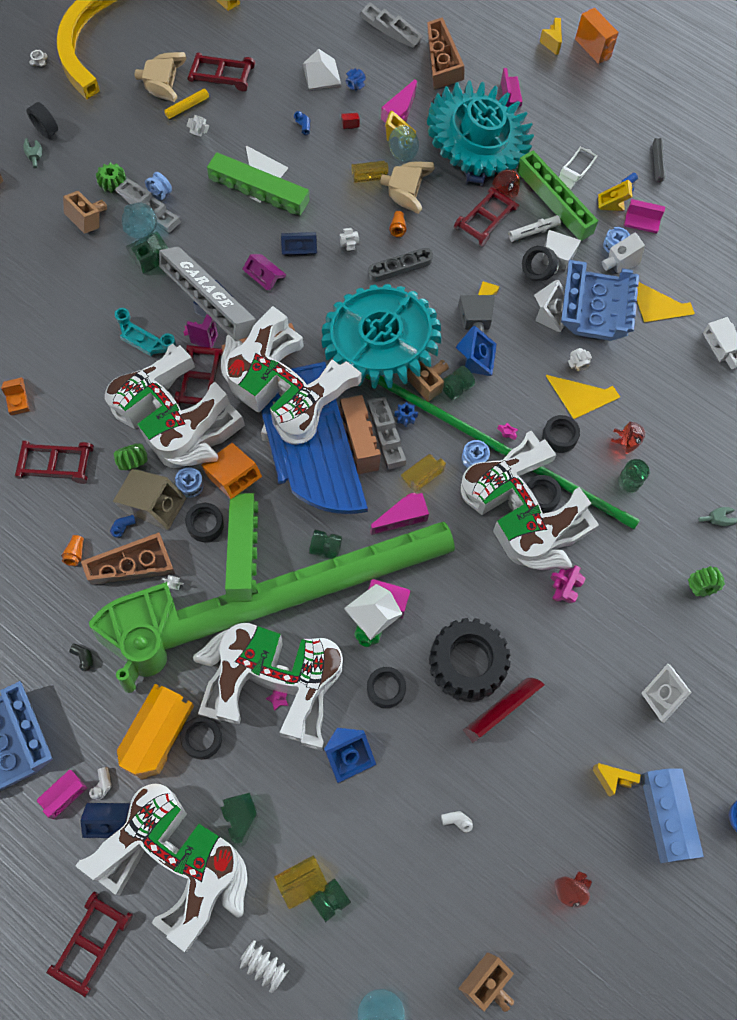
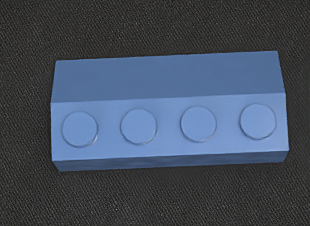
[641,769,704,863]

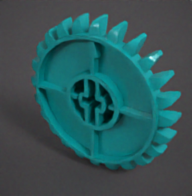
[427,80,534,177]
[321,284,442,389]

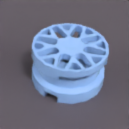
[145,172,172,201]
[603,227,630,253]
[462,440,490,468]
[175,467,204,498]

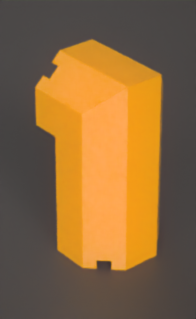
[117,684,194,780]

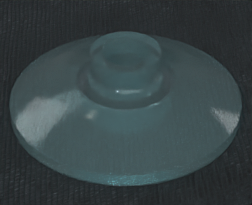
[389,125,419,161]

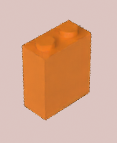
[575,7,619,64]
[201,443,262,499]

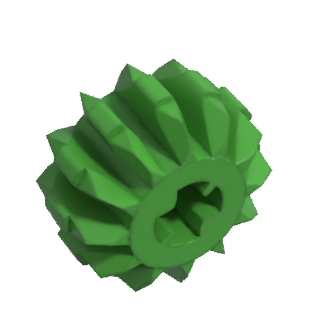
[96,162,126,193]
[113,443,148,471]
[688,566,725,597]

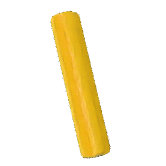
[164,89,209,119]

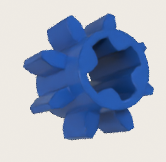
[346,68,366,91]
[394,402,418,427]

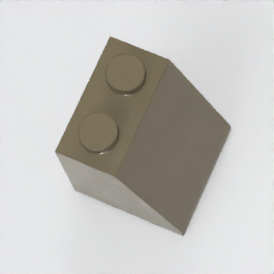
[113,469,186,531]

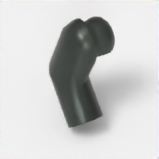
[69,643,94,671]

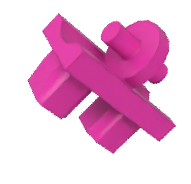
[551,565,586,603]

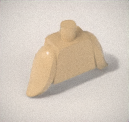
[135,52,186,102]
[380,162,435,214]

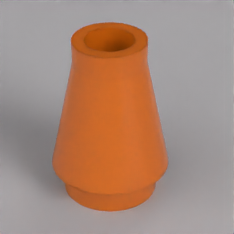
[389,211,407,237]
[61,535,84,566]

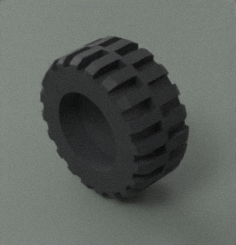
[429,618,511,702]

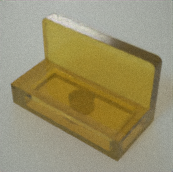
[351,161,389,183]
[401,454,446,493]
[274,855,329,909]

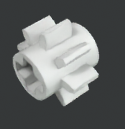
[187,115,209,136]
[339,228,359,251]
[568,348,593,371]

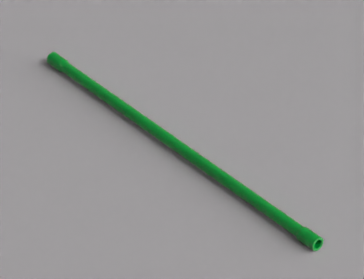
[365,374,640,530]

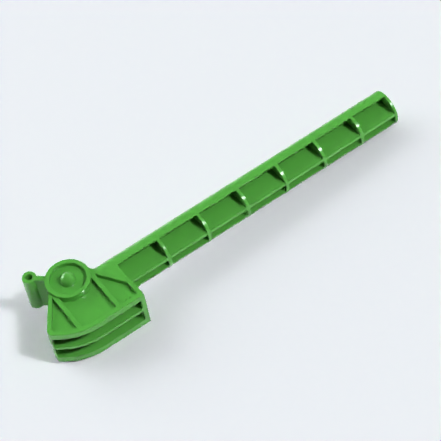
[89,521,455,693]

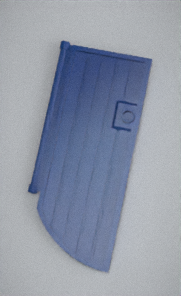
[261,362,368,514]

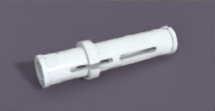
[509,215,561,242]

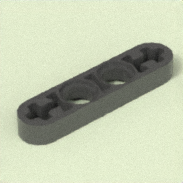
[368,248,433,282]

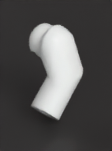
[89,767,111,800]
[441,811,473,833]

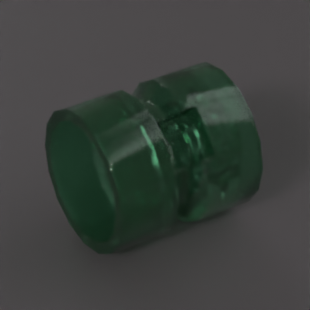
[442,366,476,400]
[618,459,650,492]
[309,529,342,559]
[309,878,351,923]

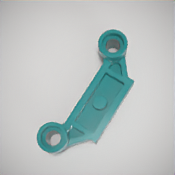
[114,308,176,356]

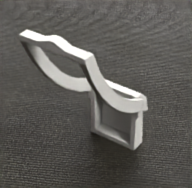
[559,146,598,190]

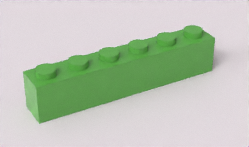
[517,150,598,242]
[207,152,310,216]
[225,493,259,602]

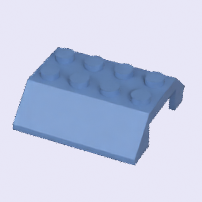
[561,260,639,341]
[0,681,53,791]

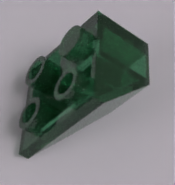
[126,231,168,274]
[221,793,258,847]

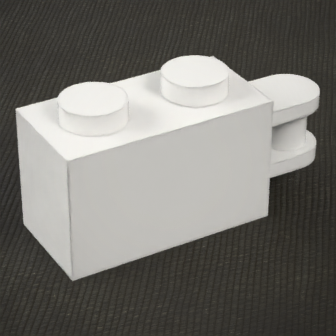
[703,317,737,369]

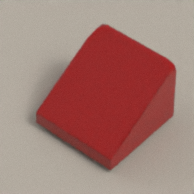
[341,113,360,129]

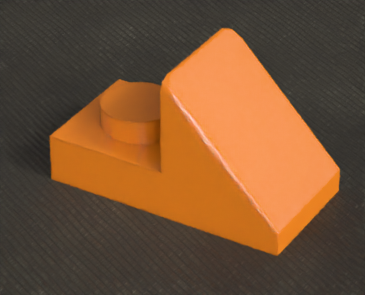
[1,377,30,415]

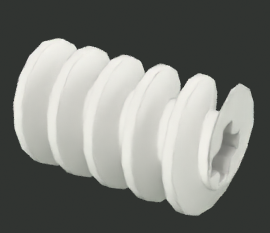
[239,940,290,993]

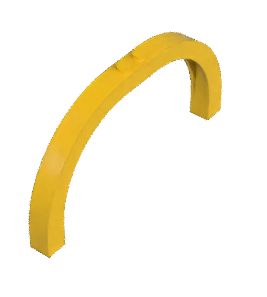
[57,0,240,100]

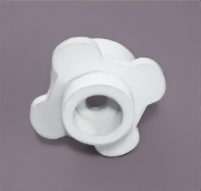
[29,50,48,67]
[162,575,184,590]

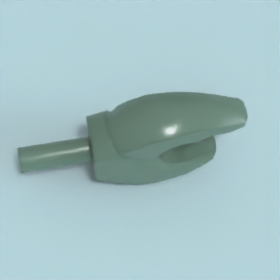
[23,138,42,169]
[698,507,737,527]

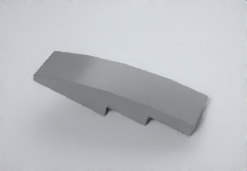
[359,2,423,48]
[115,178,181,233]
[367,397,406,469]

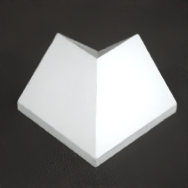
[303,49,341,91]
[534,280,565,332]
[344,584,402,640]
[641,663,692,723]

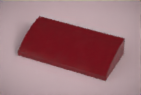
[463,678,545,743]

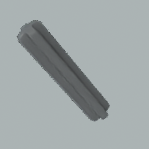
[653,138,666,182]

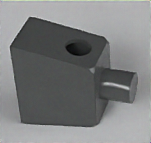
[458,295,495,333]

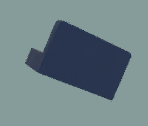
[281,232,317,254]
[80,803,130,838]

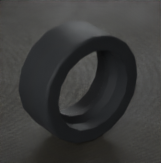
[26,102,58,138]
[522,245,558,281]
[542,415,580,453]
[526,475,562,514]
[185,502,224,542]
[367,667,406,708]
[180,716,222,760]

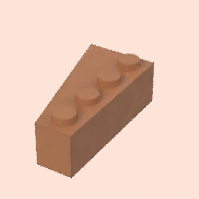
[427,17,464,90]
[338,395,381,474]
[81,532,175,585]

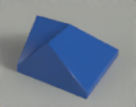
[456,326,497,376]
[324,728,376,783]

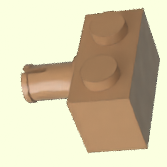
[63,191,107,234]
[407,360,449,402]
[458,952,514,1012]

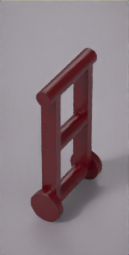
[187,52,256,92]
[453,187,519,247]
[174,345,223,406]
[15,440,94,484]
[46,891,133,997]

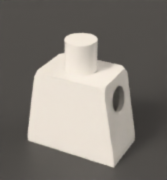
[542,230,581,274]
[602,232,645,273]

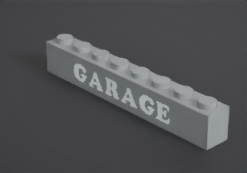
[159,246,256,340]

